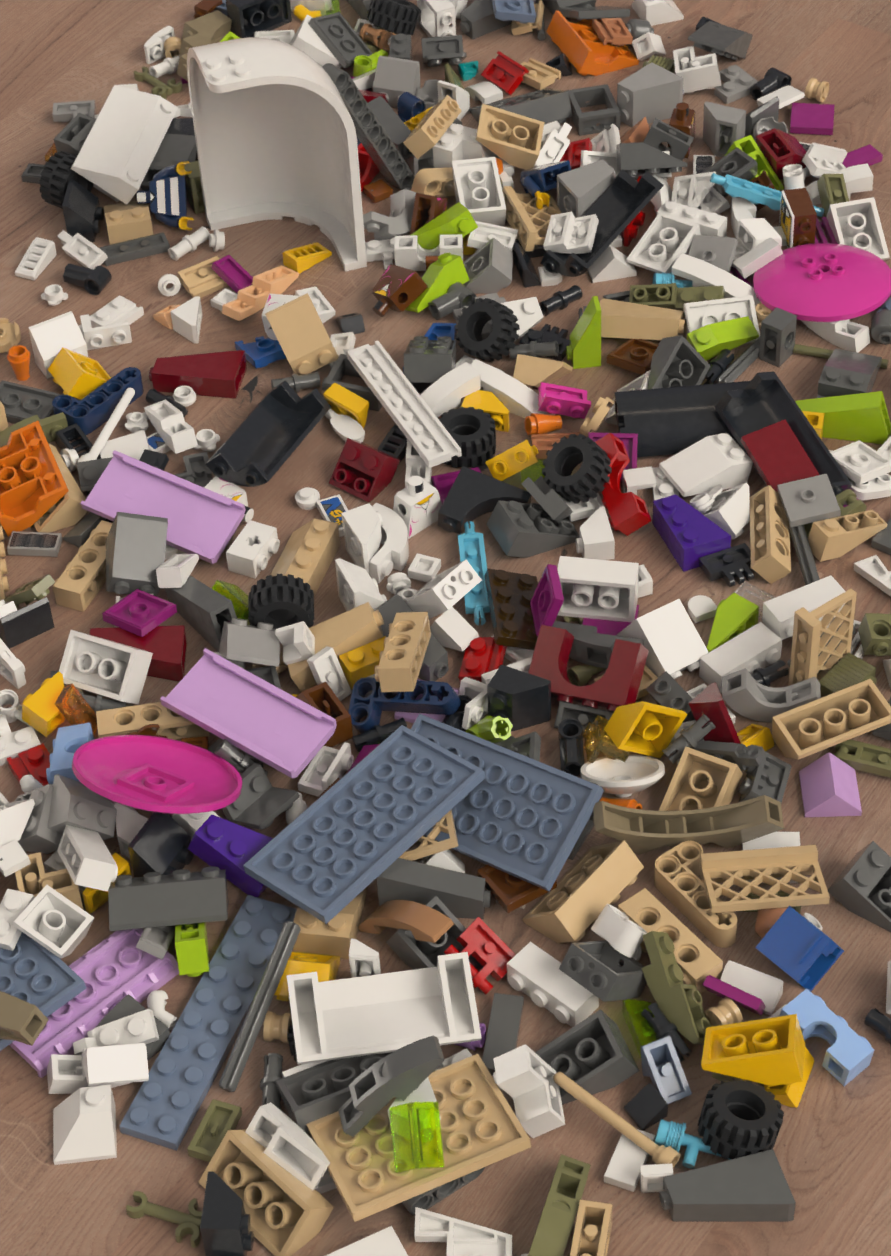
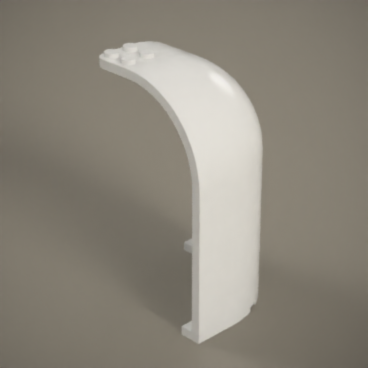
[187,37,367,271]

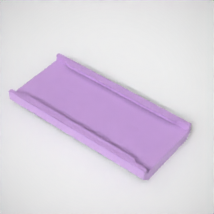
[80,450,246,564]
[160,648,337,778]
[9,928,179,1078]

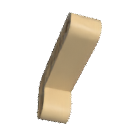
[411,167,456,197]
[654,840,737,948]

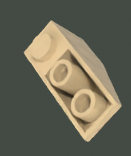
[808,509,888,562]

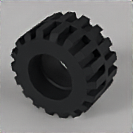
[366,0,421,35]
[39,151,94,209]
[455,298,520,362]
[438,407,496,468]
[542,434,612,504]
[248,574,314,629]
[698,1078,784,1160]

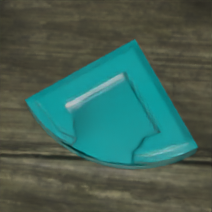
[458,61,479,81]

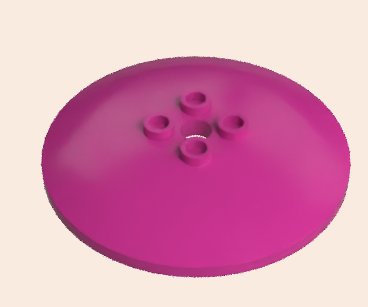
[753,243,891,322]
[72,735,242,814]

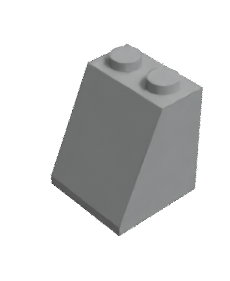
[617,62,683,127]
[557,160,616,218]

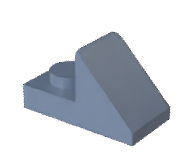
[641,1035,692,1104]

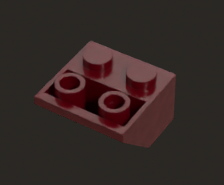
[756,128,807,180]
[329,438,400,502]

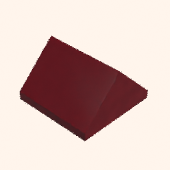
[688,682,741,744]

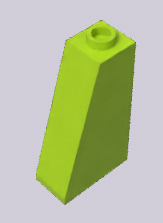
[796,391,891,444]

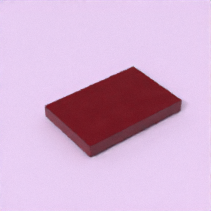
[741,419,819,492]

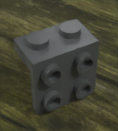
[421,35,467,67]

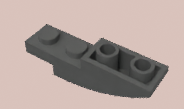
[552,621,644,669]
[338,1035,445,1137]

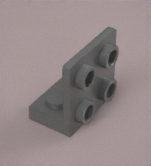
[221,763,300,830]

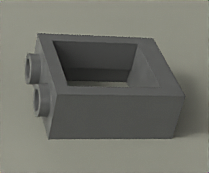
[567,84,620,136]
[322,354,382,412]
[559,940,647,1002]

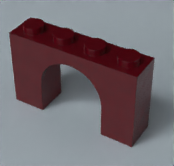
[528,625,649,713]

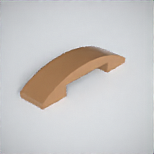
[358,900,454,943]

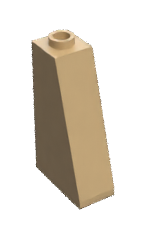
[599,298,686,340]
[288,602,384,692]

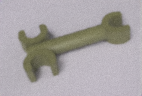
[134,66,183,99]
[126,1191,202,1248]

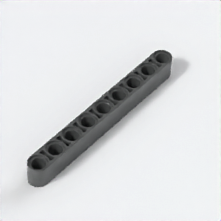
[322,63,414,190]

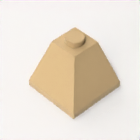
[513,354,573,390]

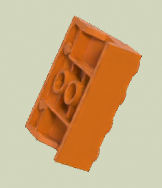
[546,10,639,76]
[0,421,69,537]

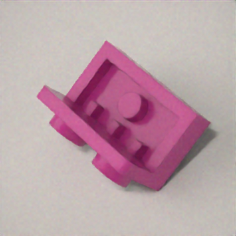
[538,382,591,419]

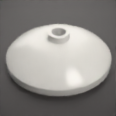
[580,754,665,797]

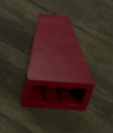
[149,350,247,399]
[89,625,187,682]

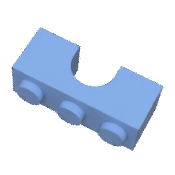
[46,722,95,784]
[780,989,874,1086]

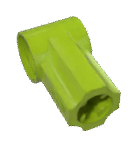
[353,49,389,77]
[466,716,513,743]

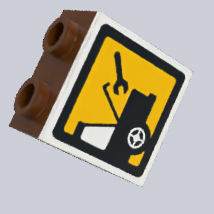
[779,188,817,248]

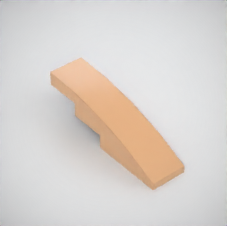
[222,265,299,321]

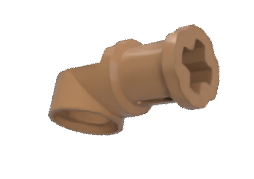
[359,23,397,51]

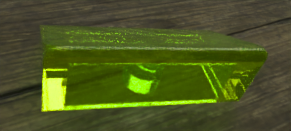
[622,999,656,1058]

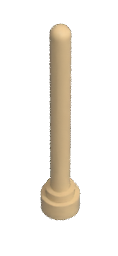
[553,1072,680,1168]

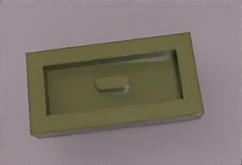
[187,1099,242,1162]

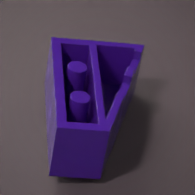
[652,494,731,572]
[188,814,273,898]

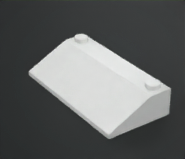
[71,85,178,204]
[287,952,481,1065]

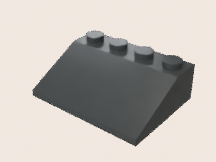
[469,88,573,125]

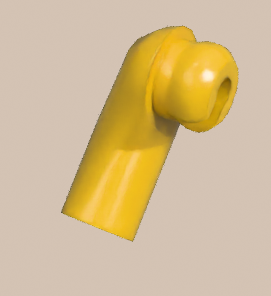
[293,5,321,22]

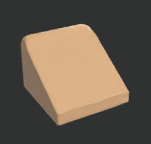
[153,304,180,329]

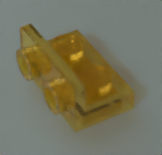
[583,715,630,763]

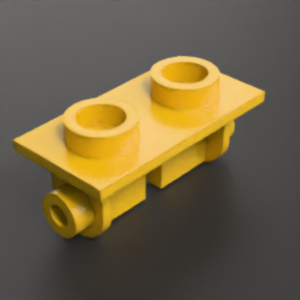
[485,440,539,481]

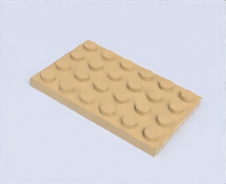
[306,1054,531,1222]

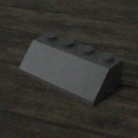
[108,867,229,931]
[276,1052,392,1138]

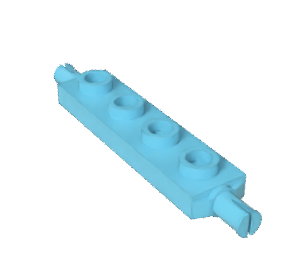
[710,173,824,218]
[458,521,490,625]

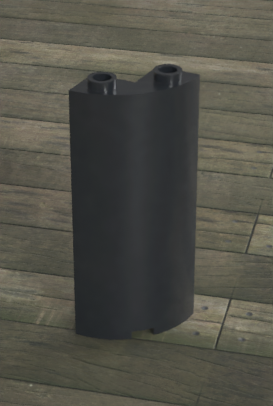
[540,169,664,277]
[714,371,852,496]
[205,380,331,487]
[615,381,750,458]

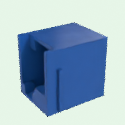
[755,906,844,992]

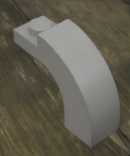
[363,189,416,240]
[722,668,821,723]

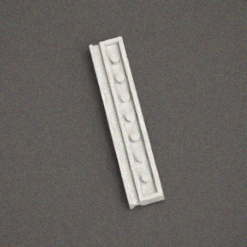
[347,341,462,468]

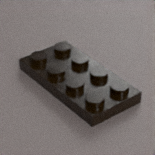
[485,568,538,650]

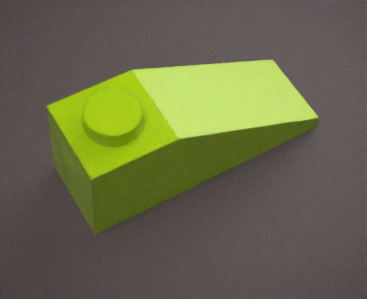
[725,135,784,191]
[411,202,478,250]
[405,253,469,313]
[566,296,601,369]
[686,316,759,361]
[707,592,759,652]
[175,922,209,977]

